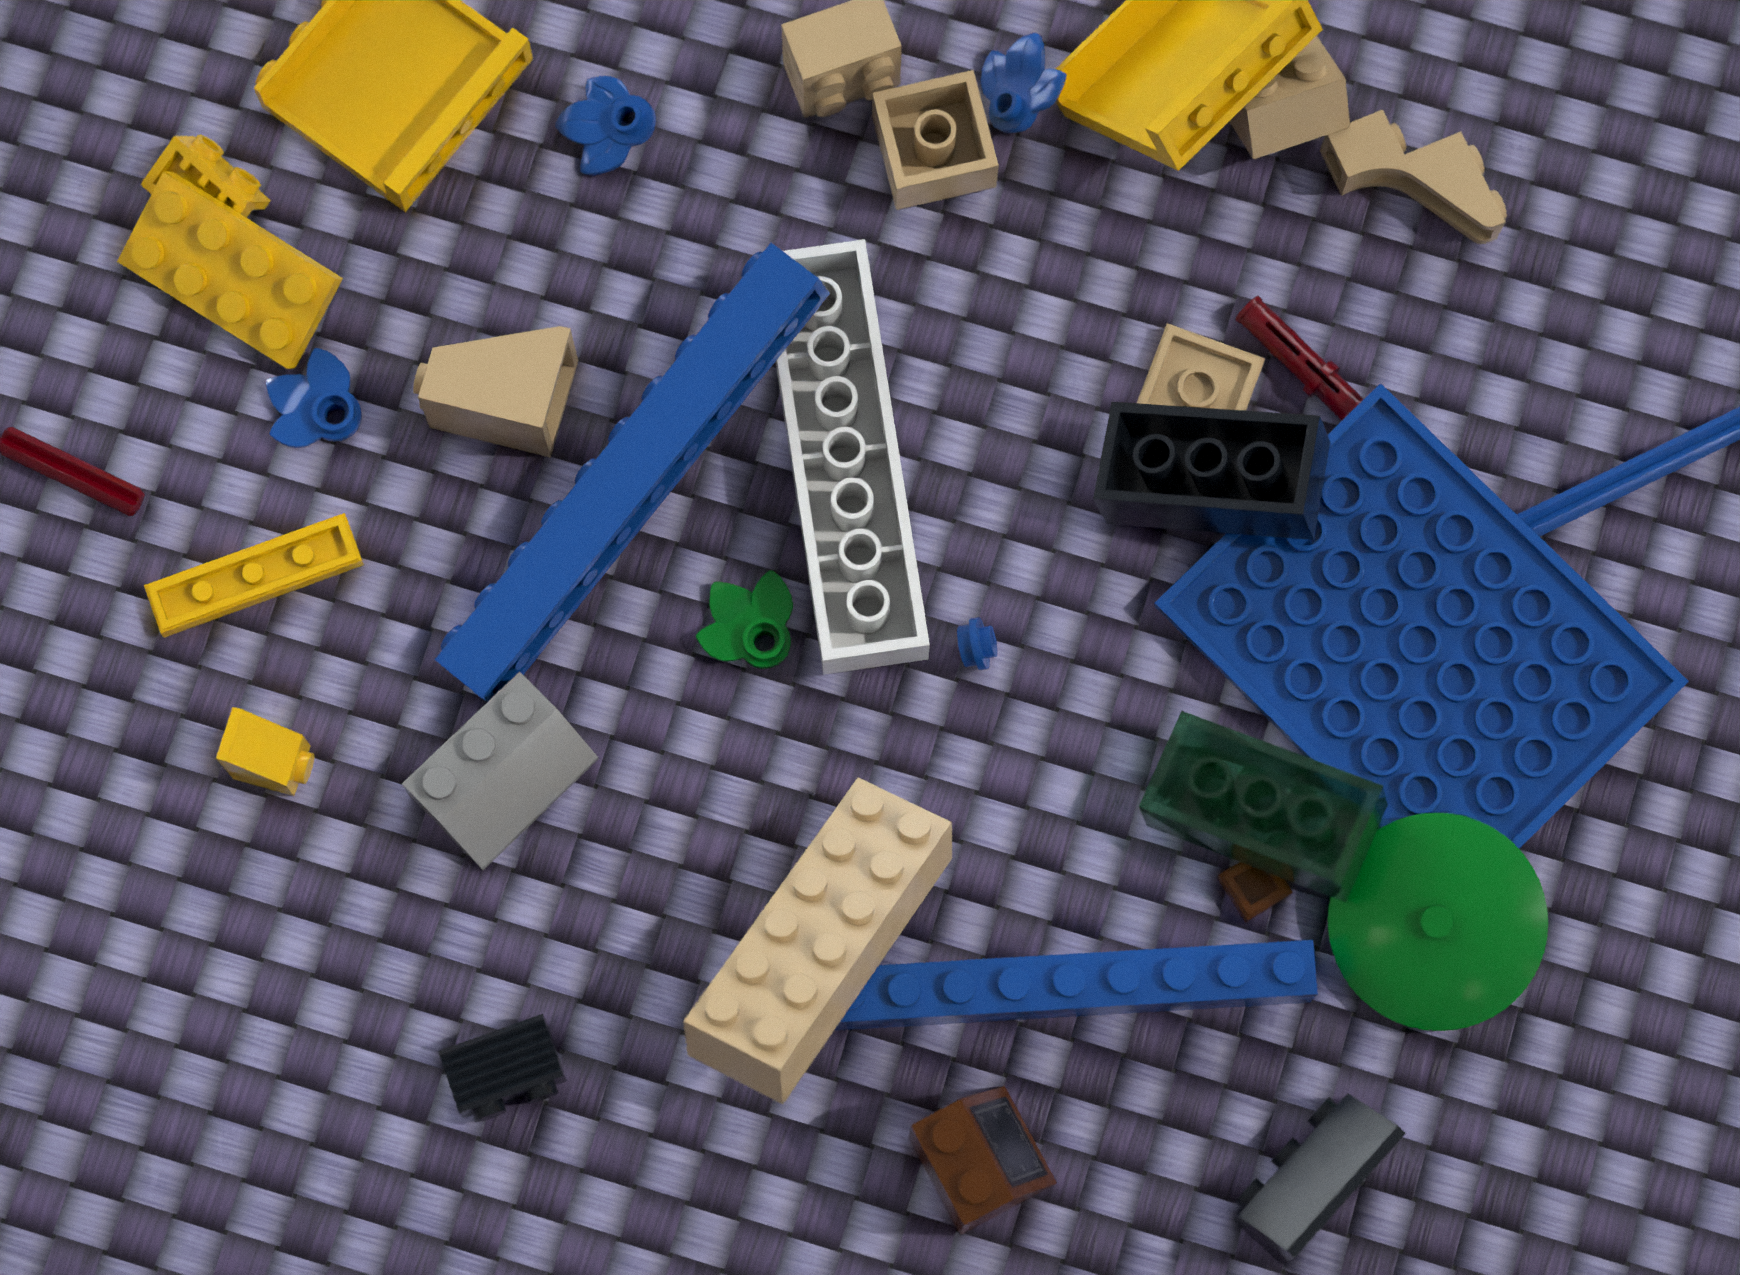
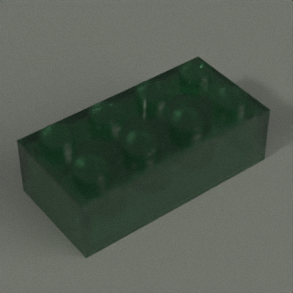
[1139,710,1388,902]

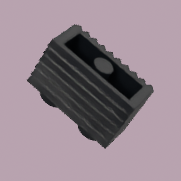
[438,1014,567,1122]

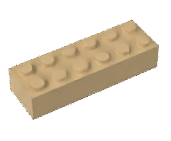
[683,778,952,1104]

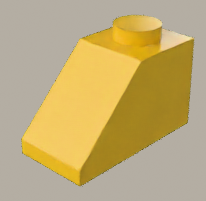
[216,707,314,796]

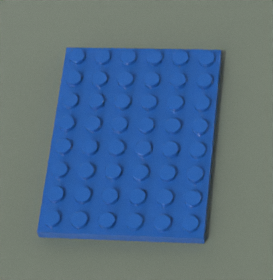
[1154,383,1689,849]

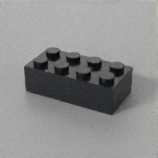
[1093,402,1330,540]

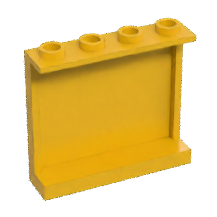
[254,0,533,212]
[1055,0,1323,171]

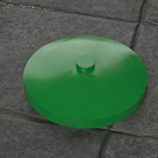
[1328,812,1548,1031]

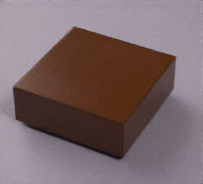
[1217,847,1293,923]

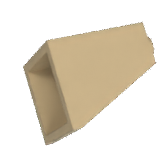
[413,326,578,458]

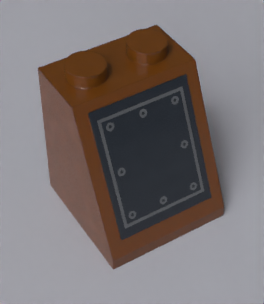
[909,1086,1057,1235]

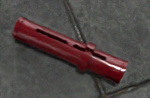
[1236,296,1364,420]

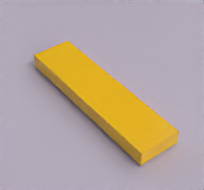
[144,513,364,638]

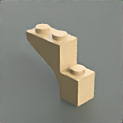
[1320,109,1507,244]

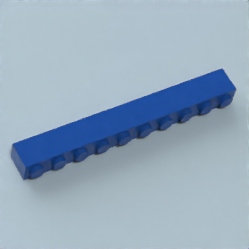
[435,243,830,702]
[834,940,1318,1031]

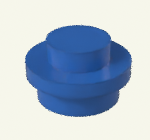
[957,617,998,670]

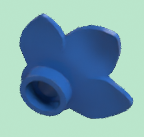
[981,33,1067,133]
[555,76,656,176]
[266,348,362,448]

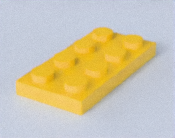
[117,171,343,369]

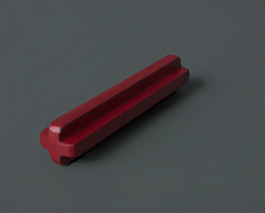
[0,427,145,516]

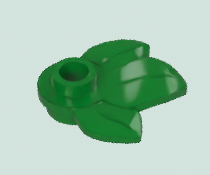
[696,570,793,669]

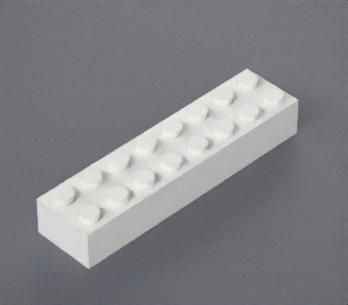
[776,239,930,675]

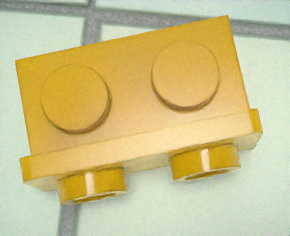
[140,134,270,218]

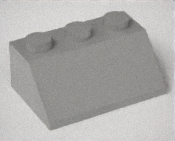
[402,672,599,870]

